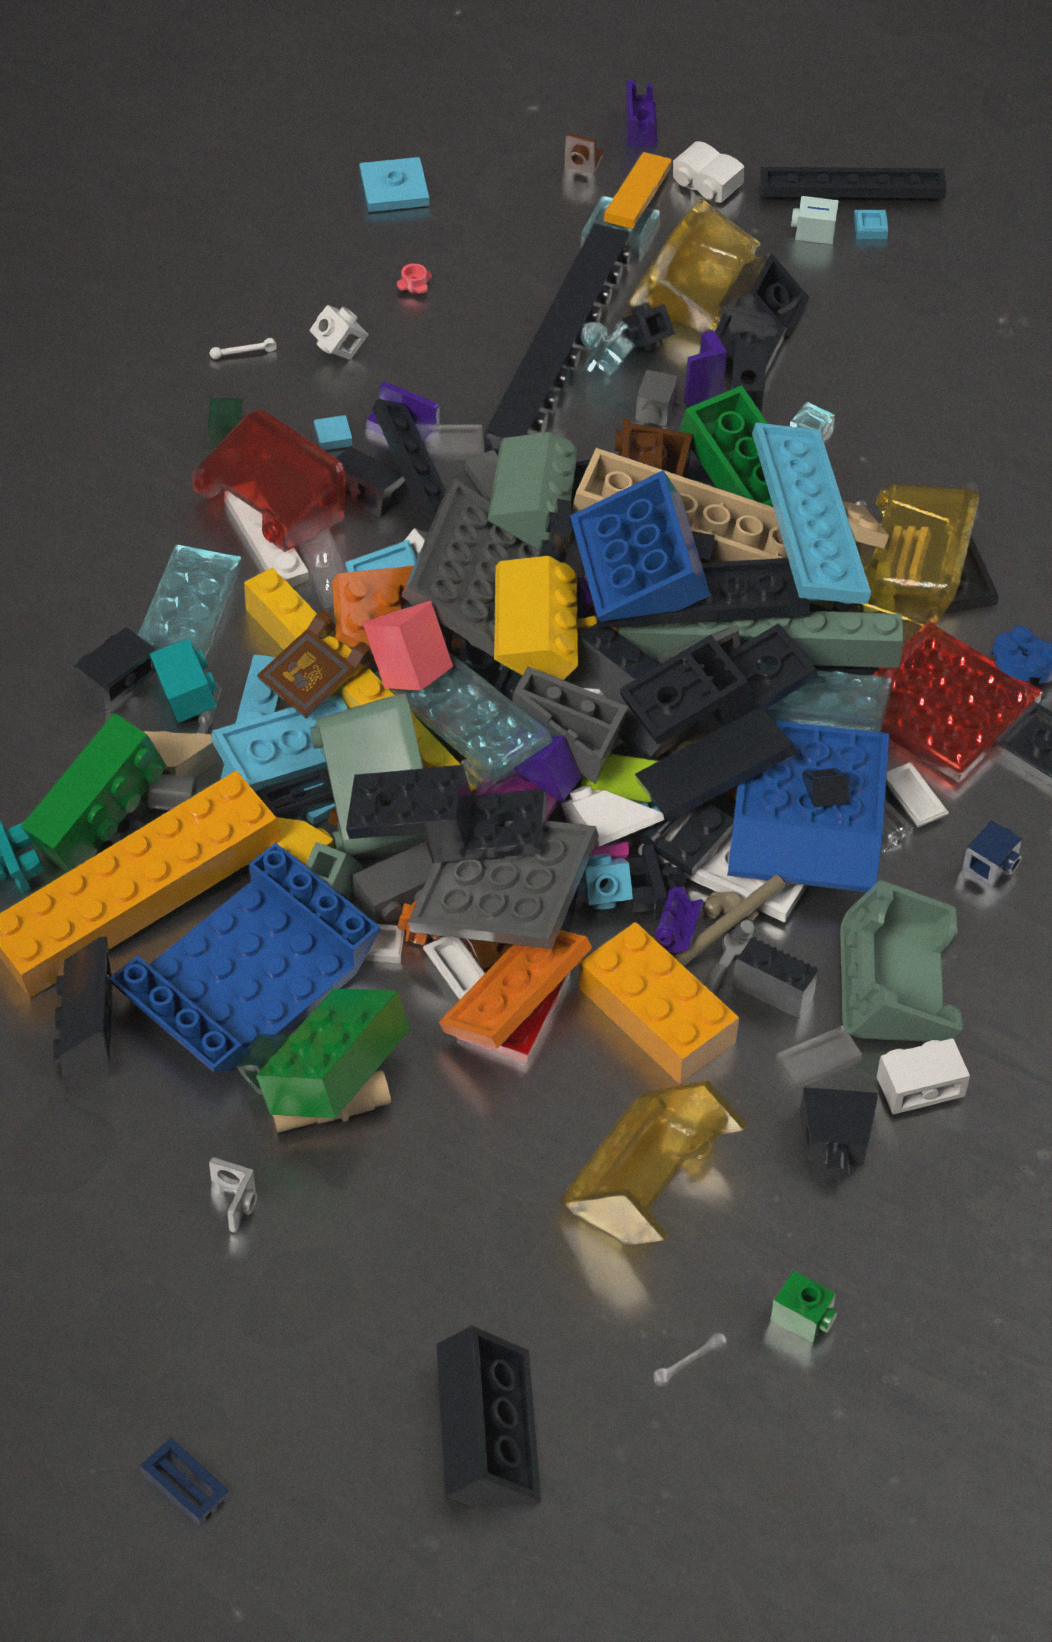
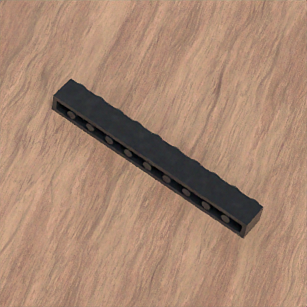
[484,223,633,455]

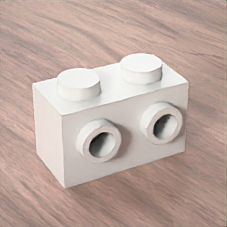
[877,1038,970,1114]

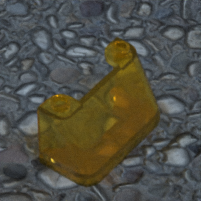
[626,198,760,333]
[863,483,980,630]

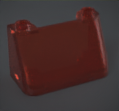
[192,409,346,552]

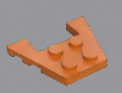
[332,566,440,687]

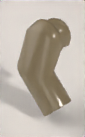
[702,891,759,922]

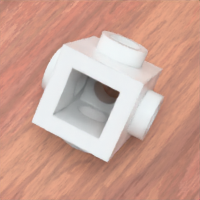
[309,305,369,360]

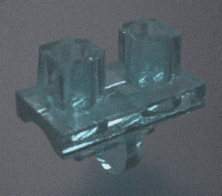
[581,320,635,377]

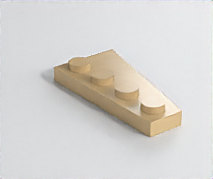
[842,501,889,549]

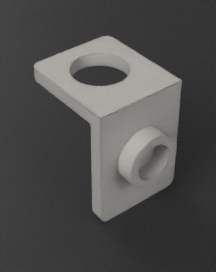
[209,1157,257,1233]

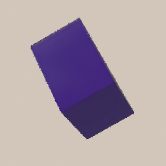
[502,735,582,803]

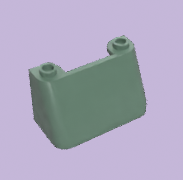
[310,694,425,861]
[840,880,964,1042]

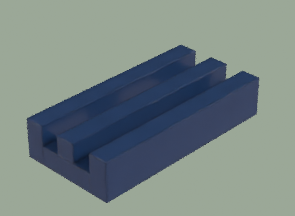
[140,1438,230,1526]

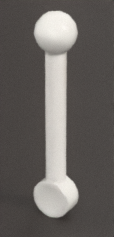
[210,338,277,360]

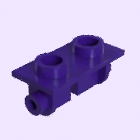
[655,887,704,955]

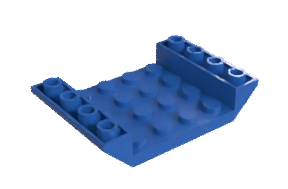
[727,720,889,892]
[109,842,381,1073]

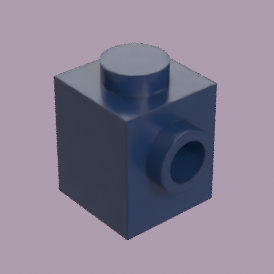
[962,820,1022,888]

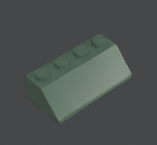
[487,432,578,550]

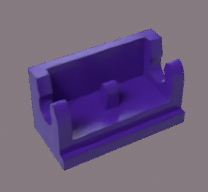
[625,80,658,146]

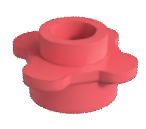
[397,263,432,293]

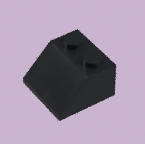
[723,252,810,340]

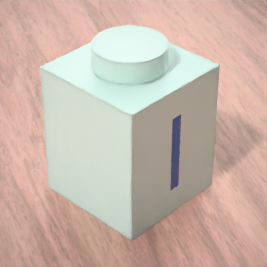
[791,196,839,245]

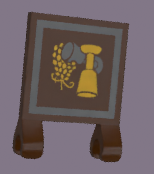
[257,610,374,719]

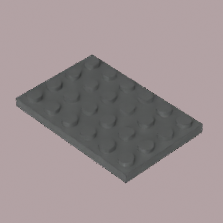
[401,478,567,674]

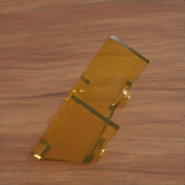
[562,1080,747,1245]

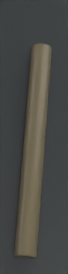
[673,874,785,966]

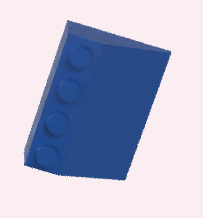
[570,470,711,621]

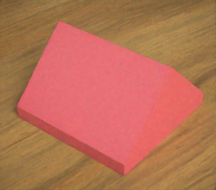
[363,600,453,690]

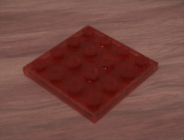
[844,621,1043,783]

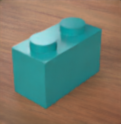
[150,638,218,723]

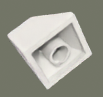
[561,786,665,846]

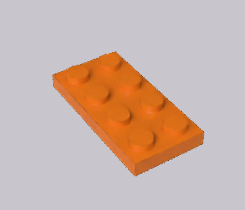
[439,930,592,1049]

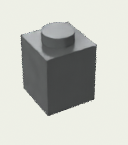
[635,370,678,426]

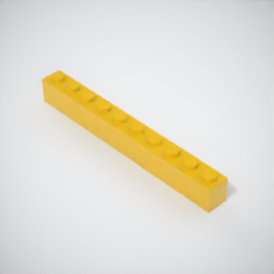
[244,567,481,795]

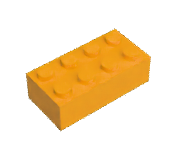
[578,922,739,1084]

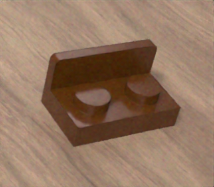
[615,418,663,470]

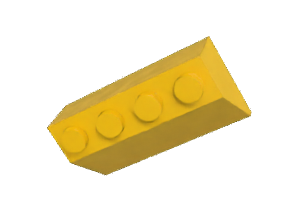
[494,556,578,680]

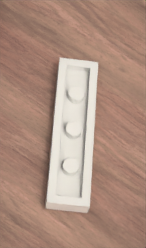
[224,482,309,587]

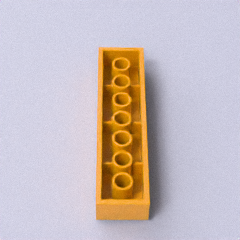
[0,770,282,998]

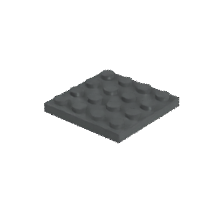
[408,821,599,949]

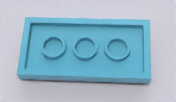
[210,693,348,791]

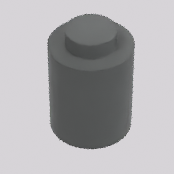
[141,774,197,811]

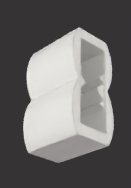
[673,141,744,203]

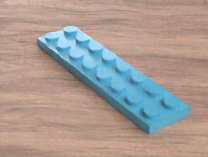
[752,423,871,604]

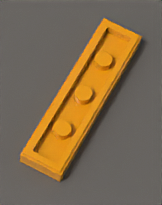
[604,152,672,229]

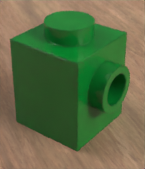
[770,1270,838,1343]

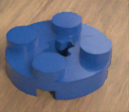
[990,626,1052,683]

